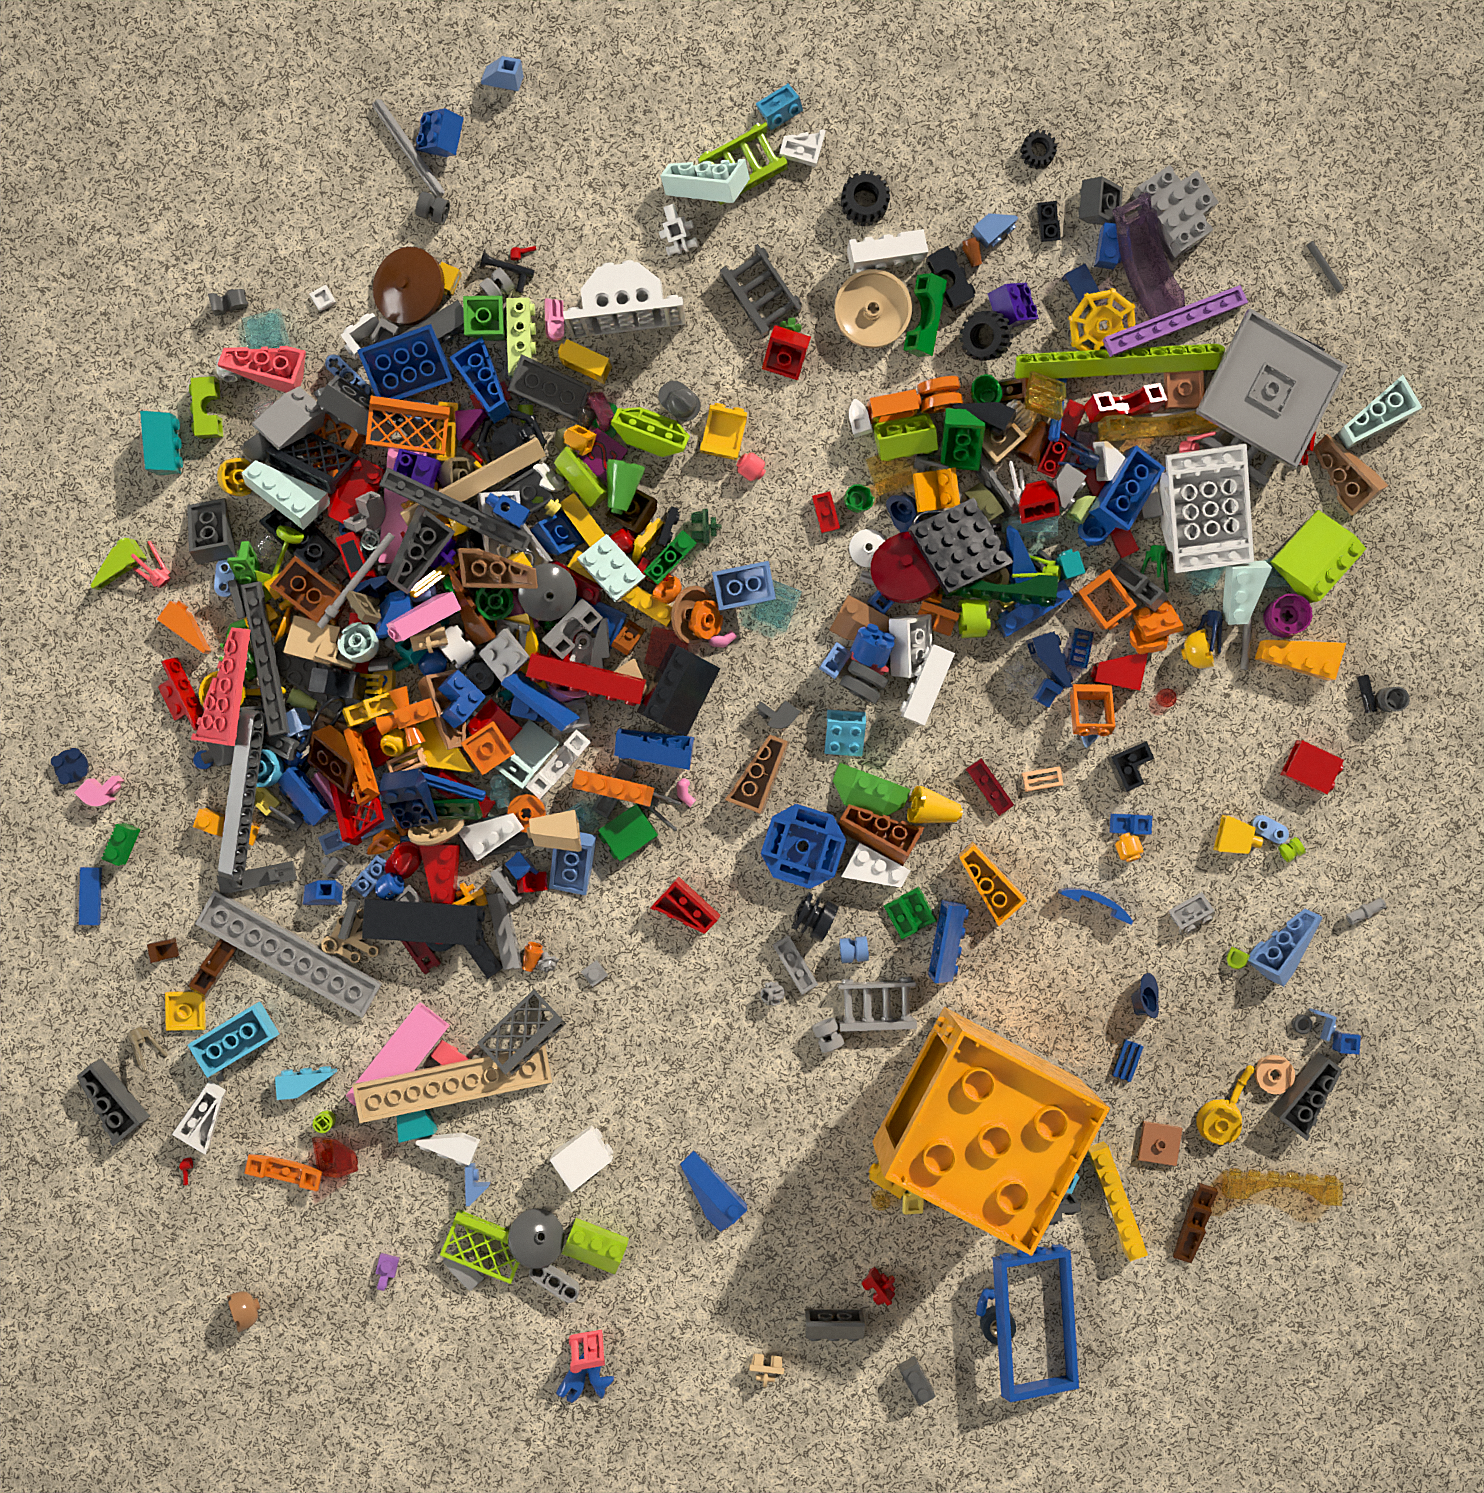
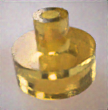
[870,1190,890,1211]

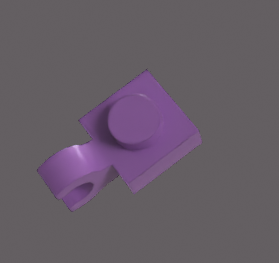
[375,1253,400,1291]

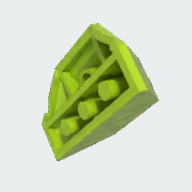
[611,407,690,457]

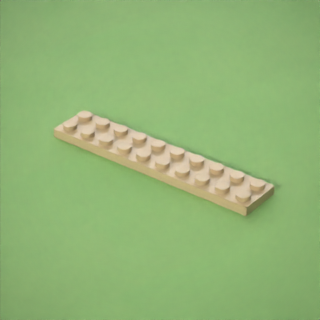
[352,1045,552,1123]

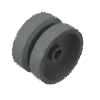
[839,660,889,704]

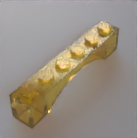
[1097,410,1219,442]
[1221,1168,1344,1206]

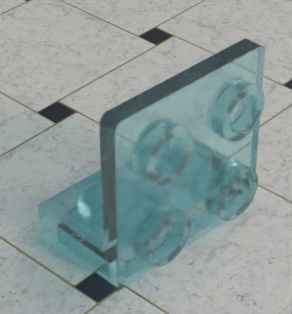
[751,580,802,632]

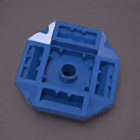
[760,804,846,889]

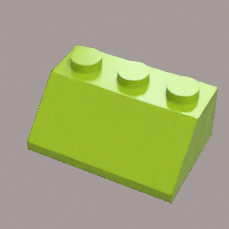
[872,414,938,461]
[554,446,607,509]
[562,1218,629,1274]

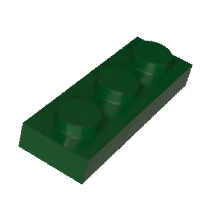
[432,799,483,819]

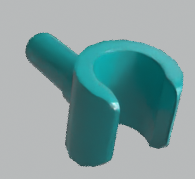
[497,689,513,703]

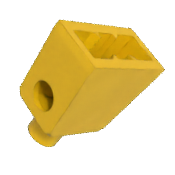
[1213,815,1263,854]

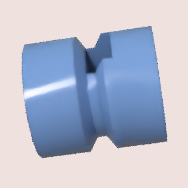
[839,936,869,963]

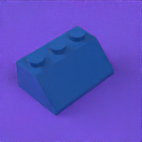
[278,767,335,826]

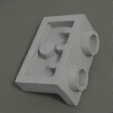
[1168,892,1215,935]

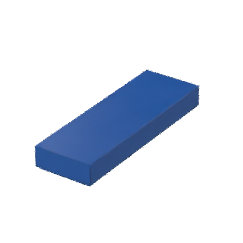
[79,867,102,925]

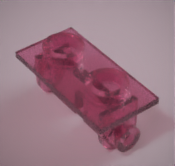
[587,392,614,432]

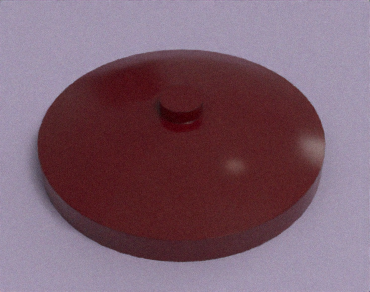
[870,531,941,604]

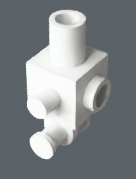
[659,204,698,256]

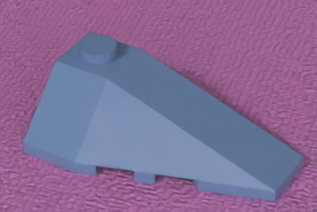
[1248,909,1322,987]

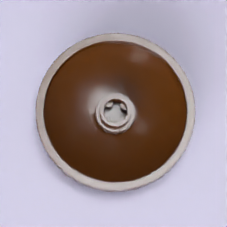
[373,247,445,326]

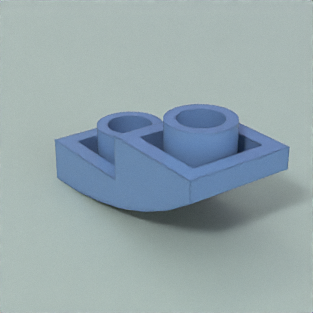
[351,854,386,898]

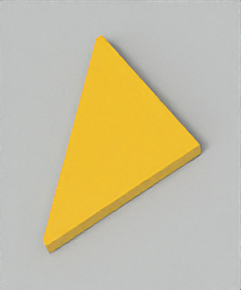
[394,719,475,773]

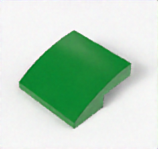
[884,886,937,939]

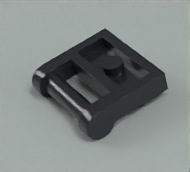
[656,506,680,548]

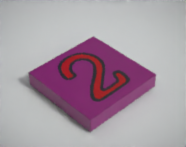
[576,428,628,482]

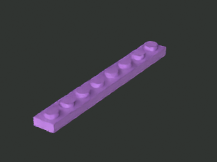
[1103,285,1248,357]

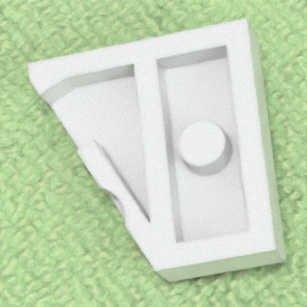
[779,130,826,167]

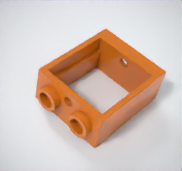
[867,389,922,424]
[1075,569,1137,630]
[1070,684,1116,736]

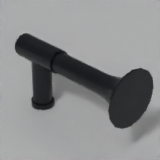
[480,249,535,294]

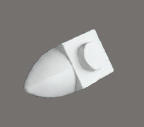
[849,399,873,438]

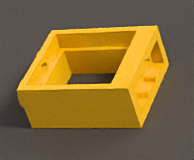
[558,339,612,384]

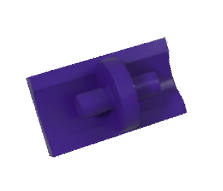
[430,538,456,569]

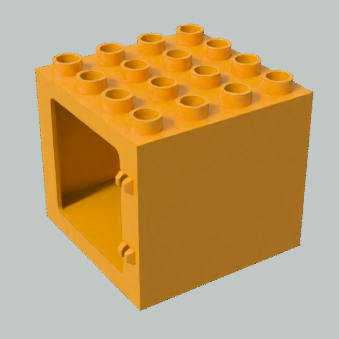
[872,1007,1110,1256]

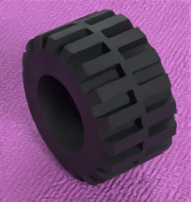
[841,171,890,226]
[959,311,1013,361]

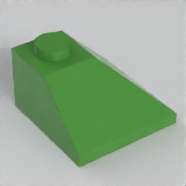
[463,296,505,341]

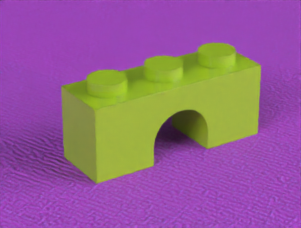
[189,376,223,439]

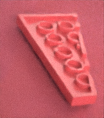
[191,627,250,746]

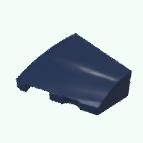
[353,576,390,606]

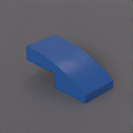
[1110,813,1152,835]

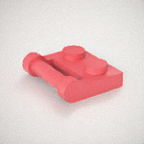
[569,1330,605,1373]

